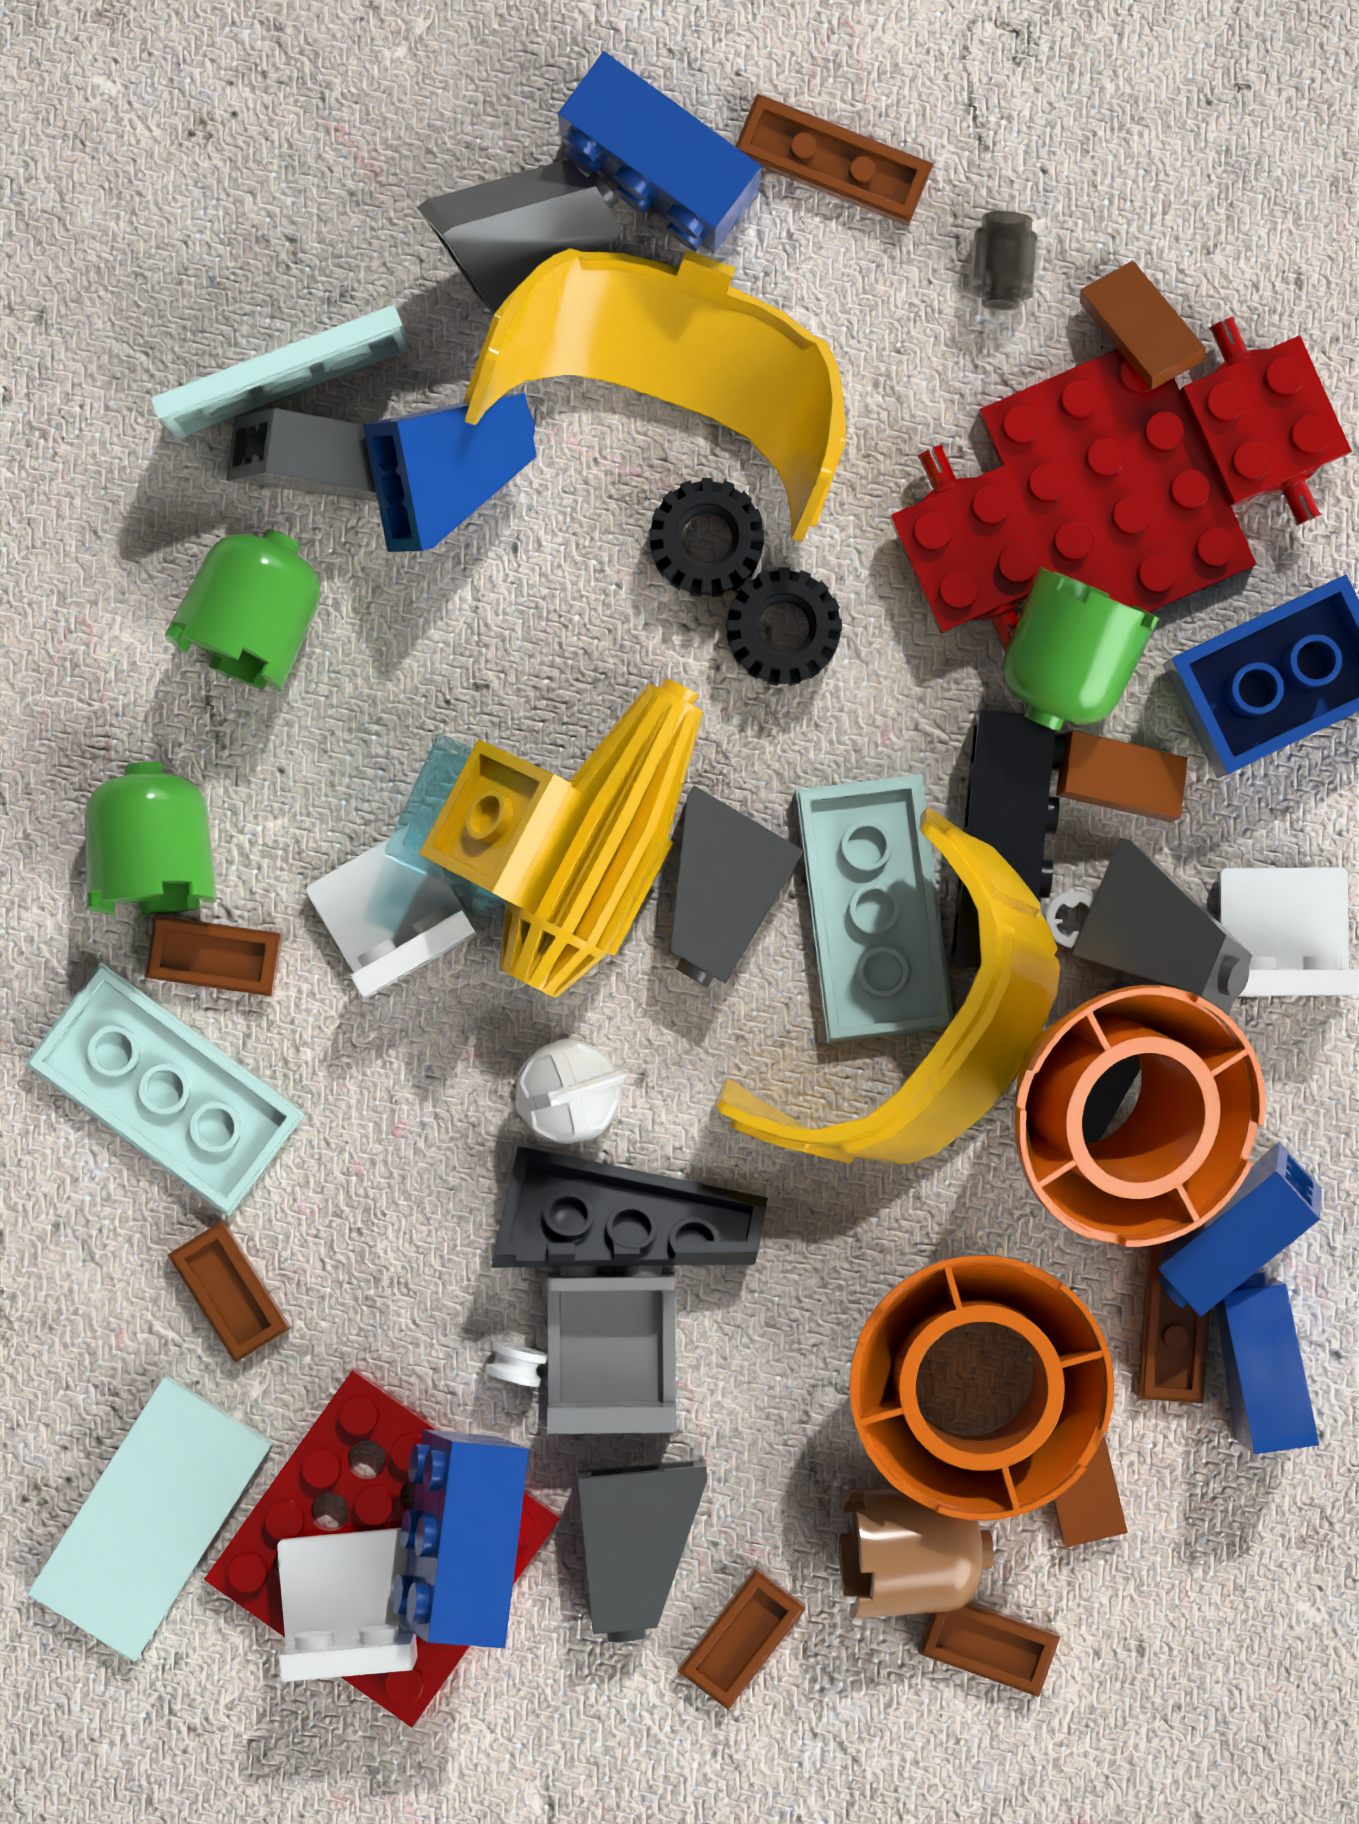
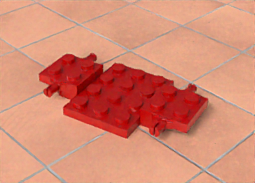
[889,316,1352,653]

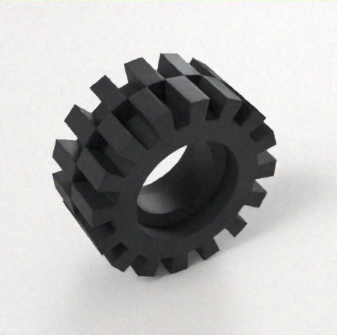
[650,478,764,597]
[727,567,842,686]

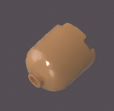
[839,1489,994,1618]

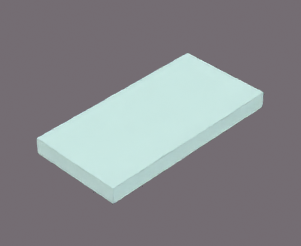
[150,304,411,439]
[795,774,953,1043]
[24,962,307,1216]
[27,1375,274,1662]

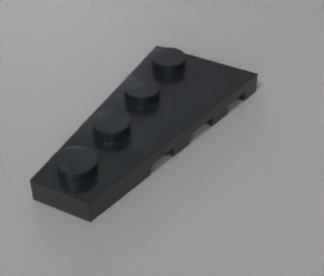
[491,1146,768,1268]

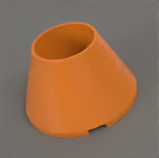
[1014,985,1266,1247]
[849,1254,1114,1521]

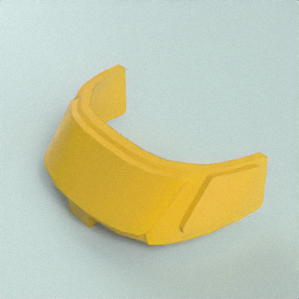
[463,248,846,542]
[716,807,1060,1164]

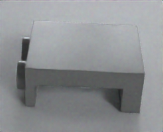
[546,1266,676,1434]

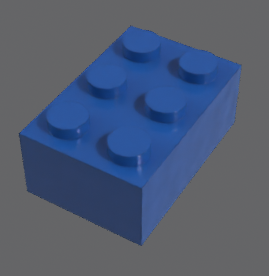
[557,51,762,254]
[1162,574,1359,778]
[393,1429,529,1649]

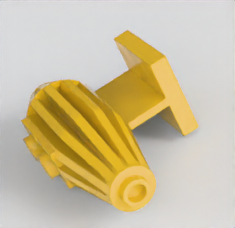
[419,678,704,998]

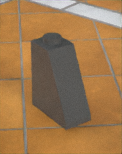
[417,159,623,314]
[226,408,378,501]
[670,785,804,988]
[1072,837,1253,1015]
[578,1459,708,1642]

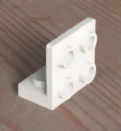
[306,826,479,998]
[1219,867,1359,996]
[277,1528,418,1682]

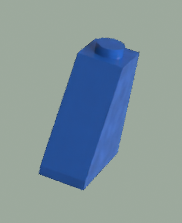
[363,393,537,552]
[1157,1141,1322,1317]
[1216,1270,1319,1454]

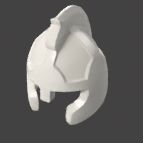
[514,1039,629,1144]

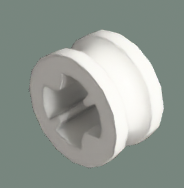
[1043,891,1094,948]
[484,1340,548,1387]

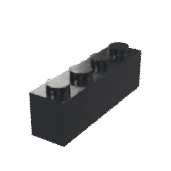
[950,709,1065,969]

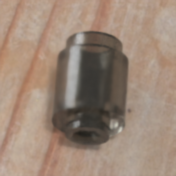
[970,211,1038,310]

